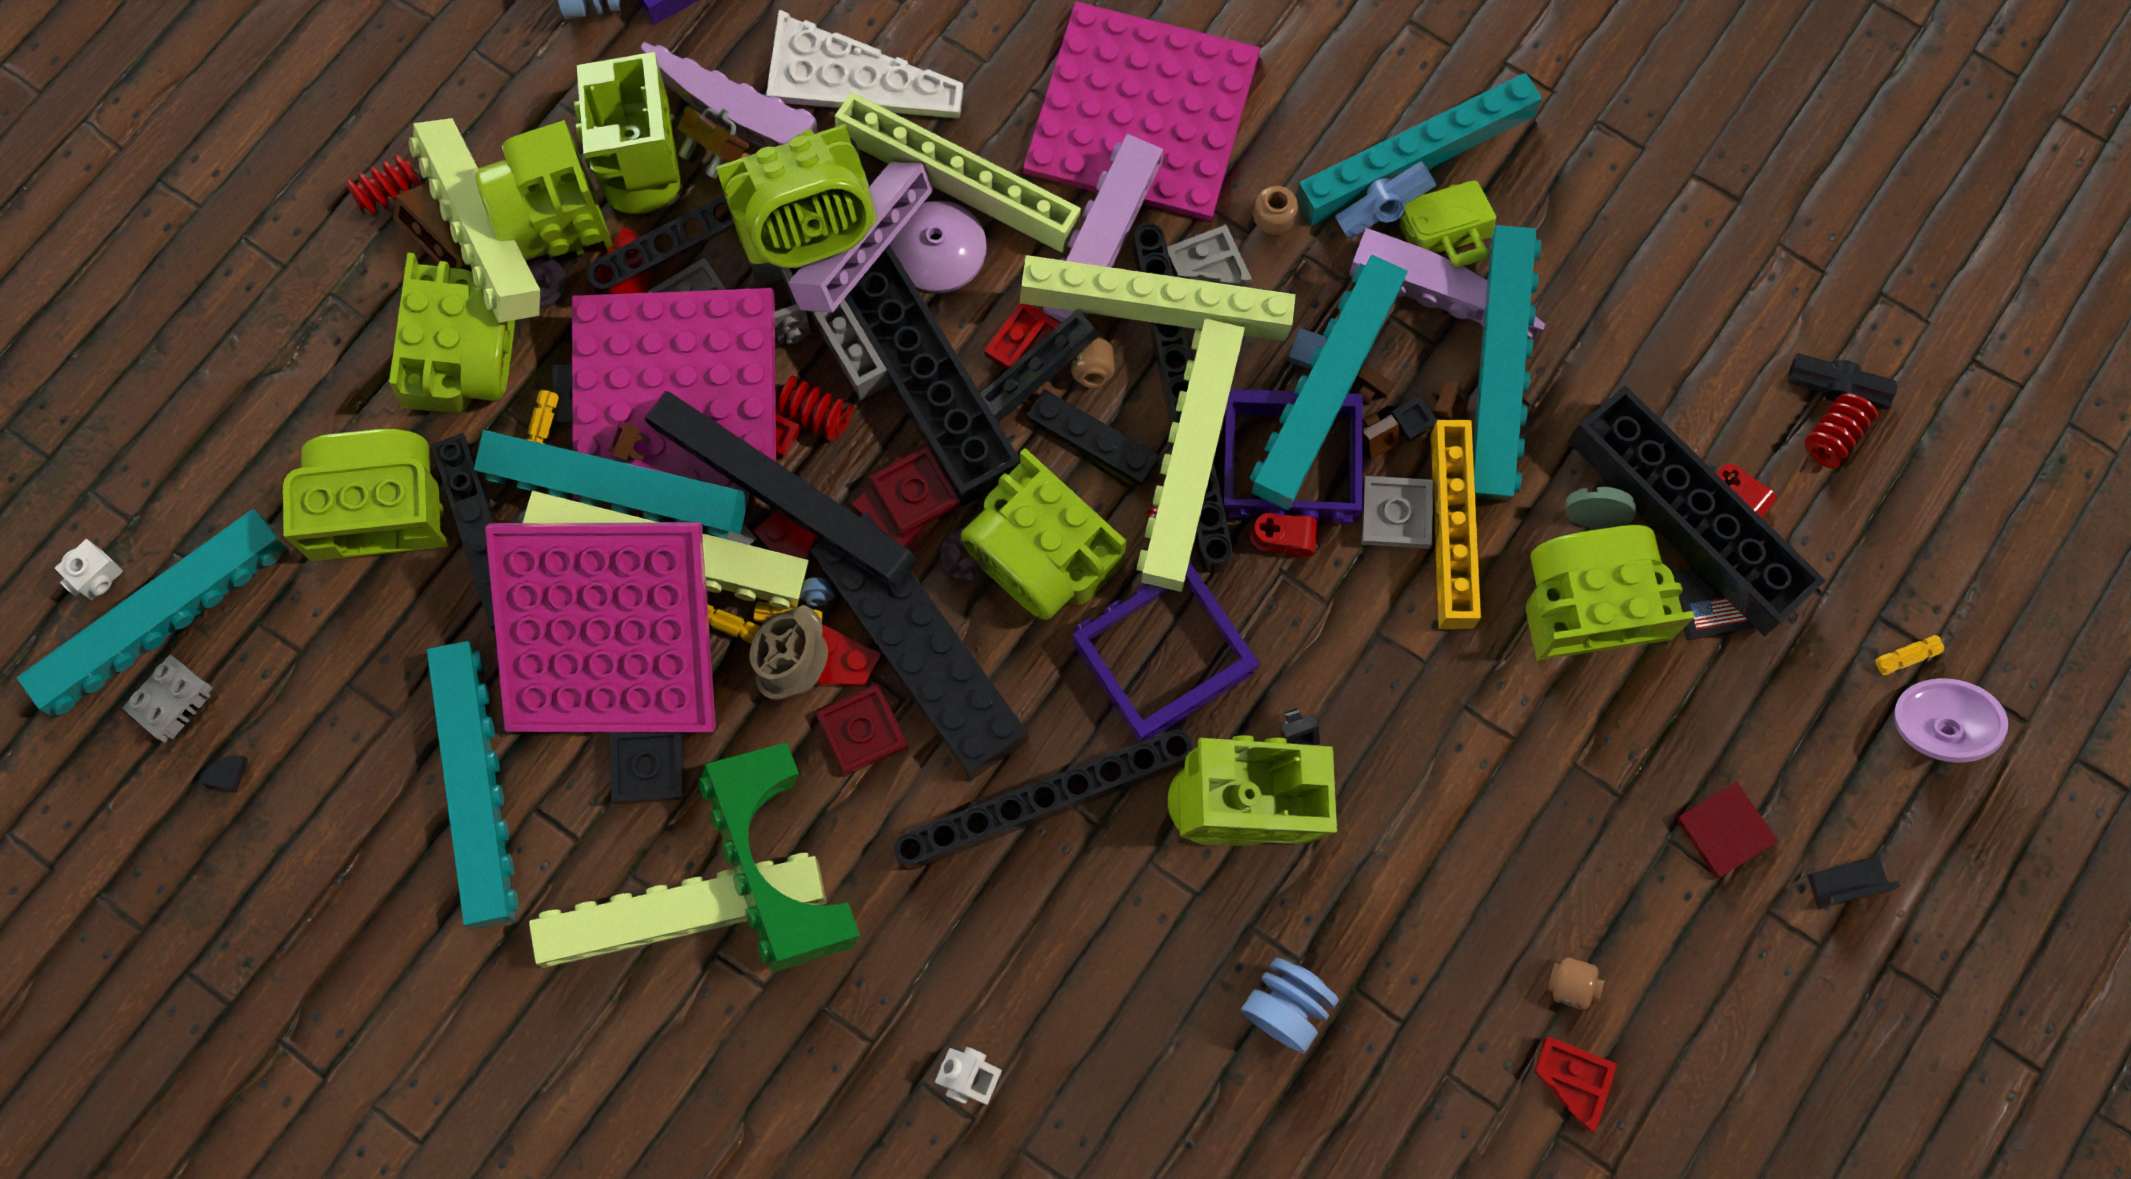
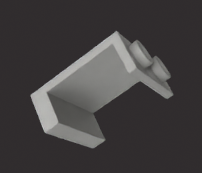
[749,261,811,345]

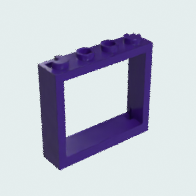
[1222,389,1362,524]
[1072,562,1259,743]

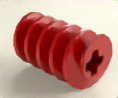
[346,155,423,216]
[778,375,854,441]
[1804,393,1878,469]

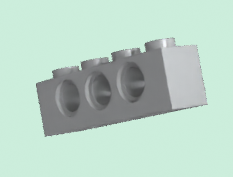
[808,299,890,401]

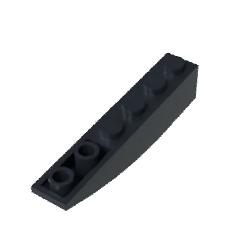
[431,433,498,632]

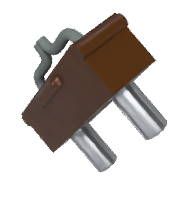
[677,107,749,178]

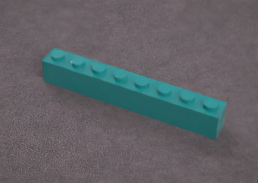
[1296,72,1542,226]
[1473,225,1541,501]
[1250,254,1408,511]
[474,430,750,538]
[17,508,288,717]
[427,641,519,930]

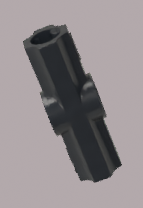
[1787,353,1898,410]

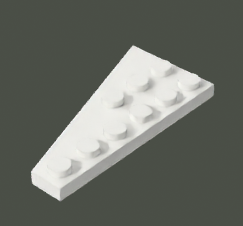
[766,10,964,118]

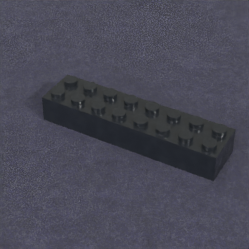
[844,244,1021,507]
[1567,385,1826,637]
[810,512,1028,781]

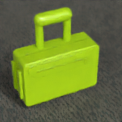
[1399,180,1496,267]

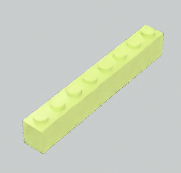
[835,92,1081,253]
[409,118,540,323]
[1019,255,1295,342]
[1137,318,1245,592]
[523,491,808,610]
[529,853,827,968]

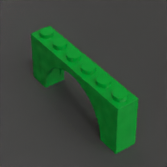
[699,742,860,973]

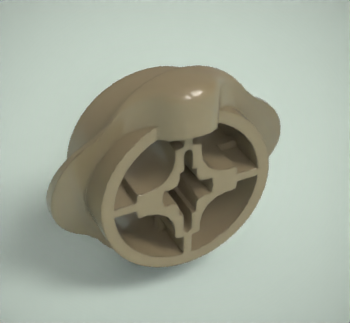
[750,605,828,701]

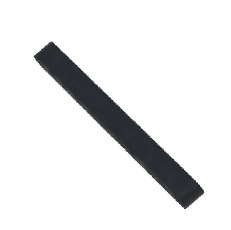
[1134,223,1232,573]

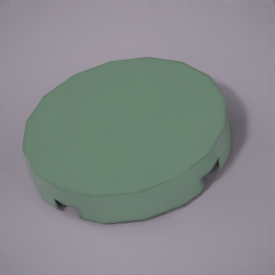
[1565,487,1636,529]

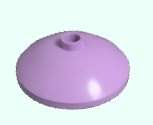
[890,201,986,293]
[1894,678,2008,762]

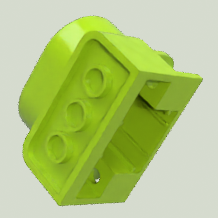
[574,52,681,214]
[475,120,613,261]
[716,124,878,268]
[389,252,515,413]
[283,429,449,561]
[961,448,1126,620]
[1526,525,1694,661]
[1167,735,1337,846]

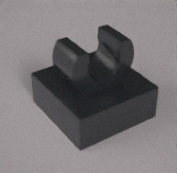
[1390,395,1437,443]
[1281,708,1320,745]

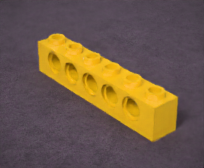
[1431,420,1481,629]

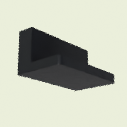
[1807,857,1900,910]

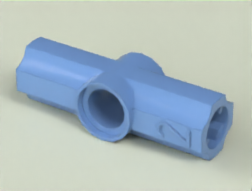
[1335,161,1436,239]

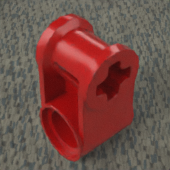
[1716,464,1776,519]
[1249,513,1317,558]

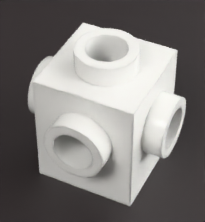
[55,539,123,600]
[935,1047,1002,1105]

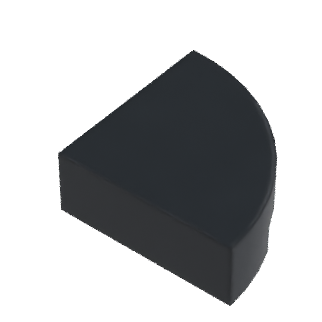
[199,755,248,792]

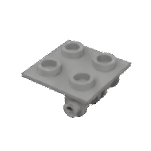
[122,654,213,743]

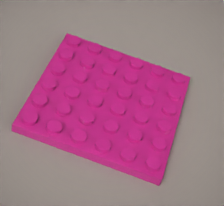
[1023,1,1261,222]
[572,288,776,500]
[485,522,716,732]

